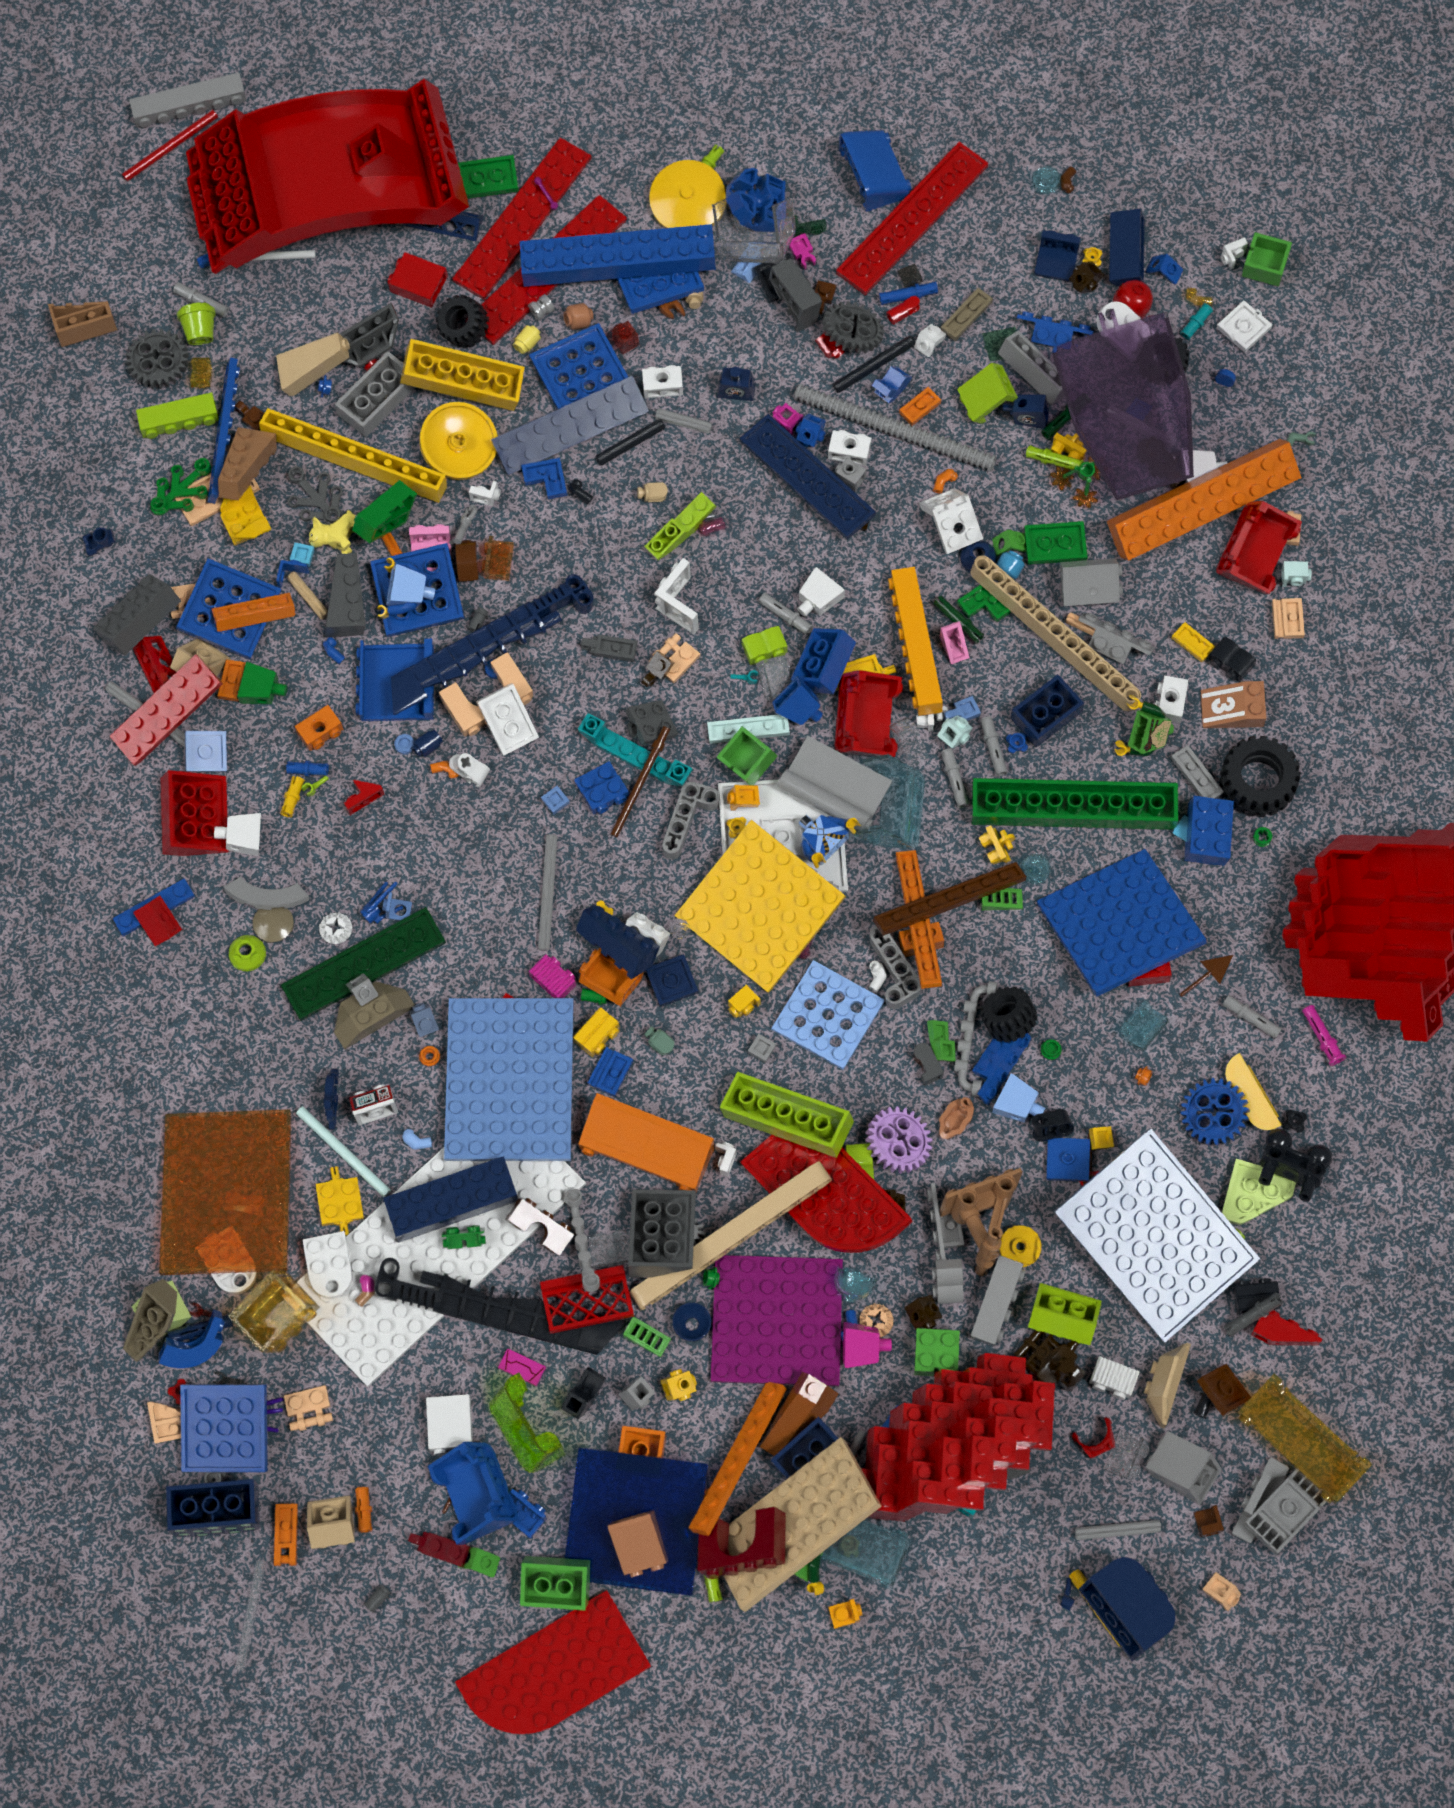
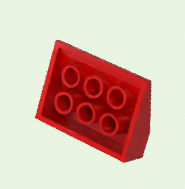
[160,770,229,856]

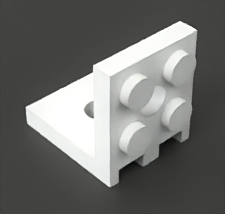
[919,488,983,554]
[654,558,699,635]

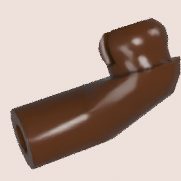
[1059,166,1076,194]

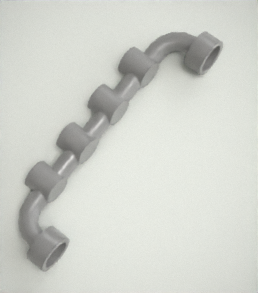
[954,981,998,1097]
[565,1189,600,1292]

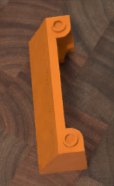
[578,1093,715,1192]

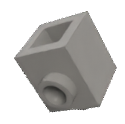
[835,458,866,492]
[618,1376,655,1410]

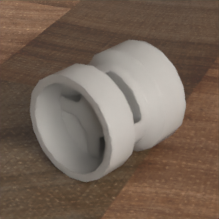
[528,294,555,321]

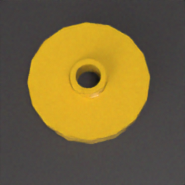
[1000,1225,1042,1267]

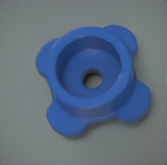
[318,375,332,398]
[1006,733,1028,754]

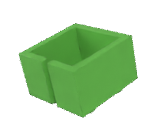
[1242,232,1292,287]
[717,726,778,785]
[914,1328,960,1376]

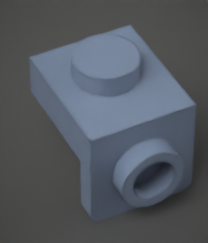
[409,1003,439,1037]

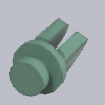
[644,1026,674,1055]

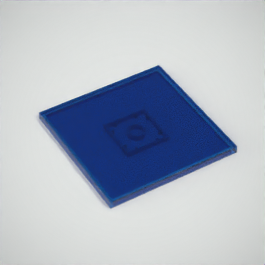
[565,1447,708,1596]

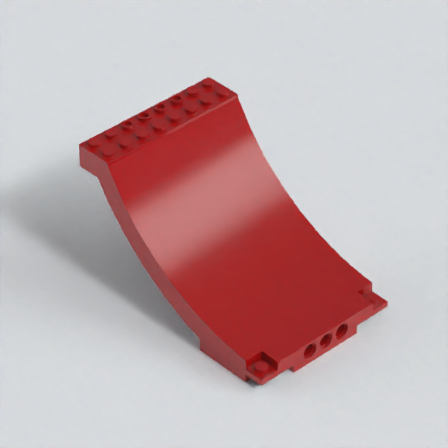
[186,78,469,274]

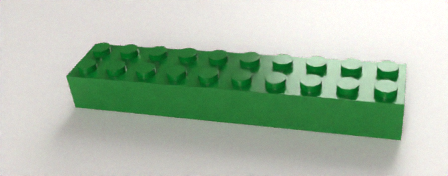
[972,778,1178,830]

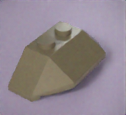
[334,981,415,1049]

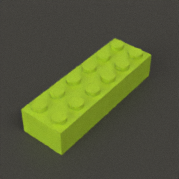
[719,1072,854,1158]

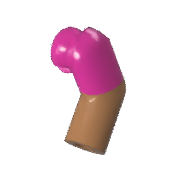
[354,1275,375,1307]

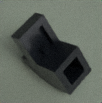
[561,1366,606,1420]

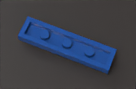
[112,878,195,937]

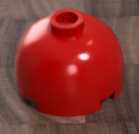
[1113,280,1153,318]

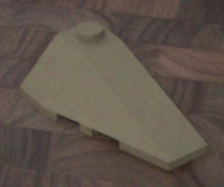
[123,1279,177,1362]

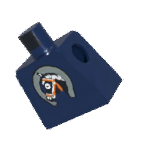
[717,366,756,401]
[1003,395,1049,429]

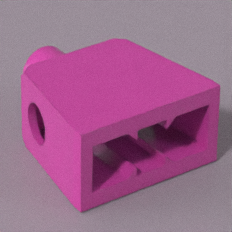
[843,1322,892,1368]

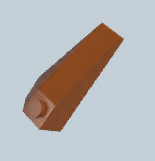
[759,1372,838,1456]

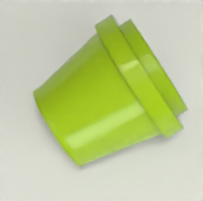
[177,303,216,345]

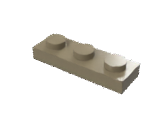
[941,288,993,342]

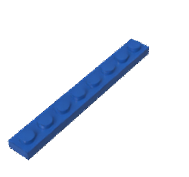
[207,357,240,504]

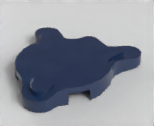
[323,1068,339,1130]

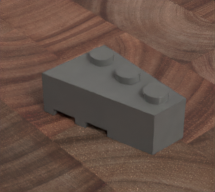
[769,258,822,332]

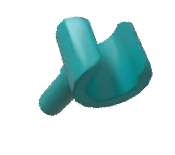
[730,670,759,685]

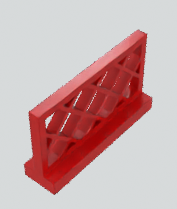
[540,1265,634,1334]

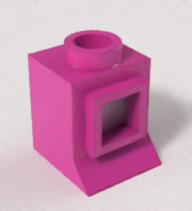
[772,403,803,435]

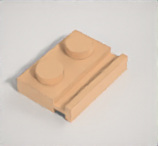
[1272,598,1305,639]

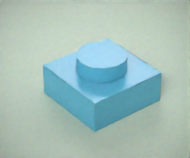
[290,543,315,567]

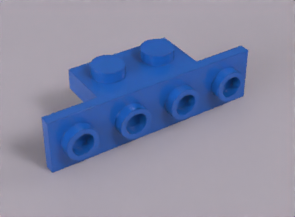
[1017,311,1094,350]
[972,1033,1031,1105]

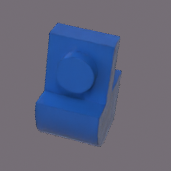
[872,366,912,403]

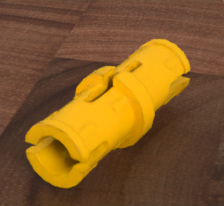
[280,776,305,818]

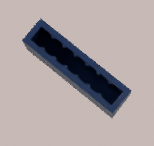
[1109,209,1145,287]

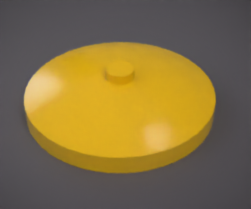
[649,160,726,228]
[419,402,498,480]

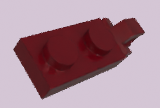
[408,1532,470,1568]

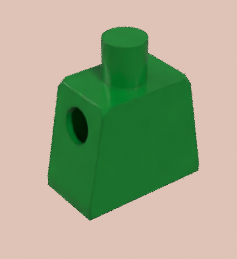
[237,662,287,704]

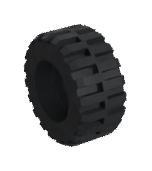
[1220,736,1301,817]

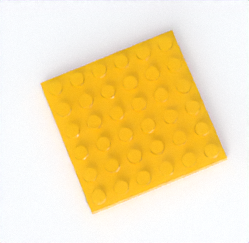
[674,820,846,993]

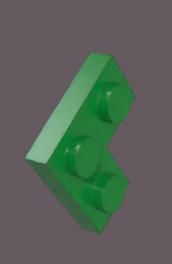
[957,585,1011,622]

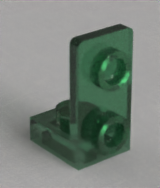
[784,208,826,238]

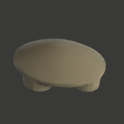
[253,907,294,943]

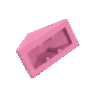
[940,621,970,664]

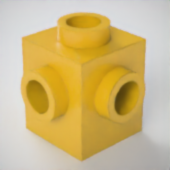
[660,1368,697,1401]

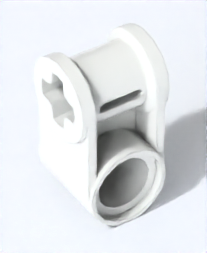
[449,753,490,787]

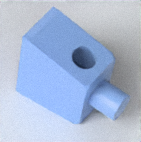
[992,1073,1046,1123]

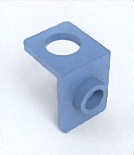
[382,892,412,921]

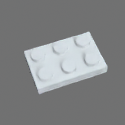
[476,683,539,756]

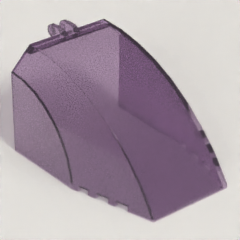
[1052,309,1194,500]

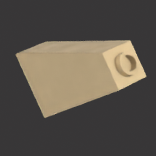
[276,333,350,396]

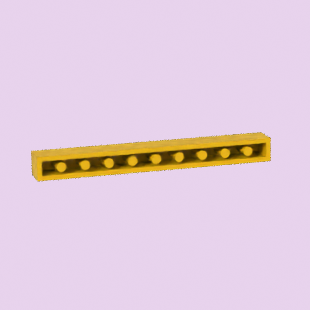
[259,408,447,503]

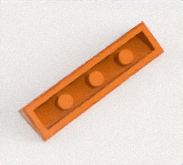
[212,593,295,632]

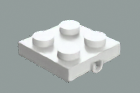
[1217,300,1272,352]

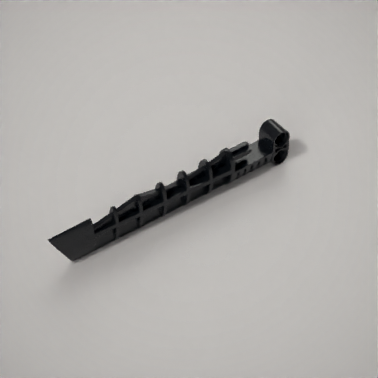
[375,1258,626,1355]

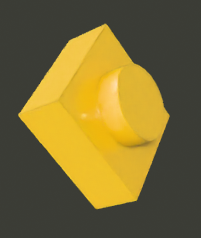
[1089,1126,1114,1150]

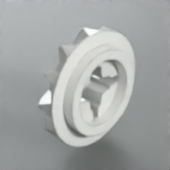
[319,912,352,944]

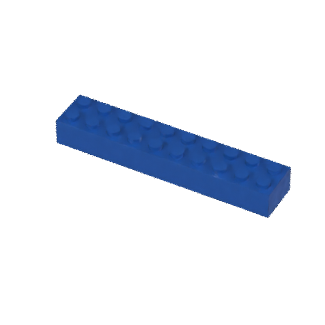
[520,224,716,287]

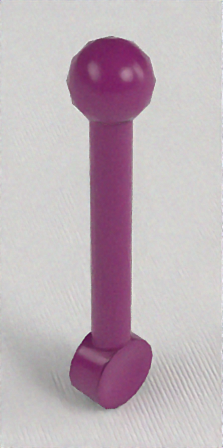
[534,177,558,210]

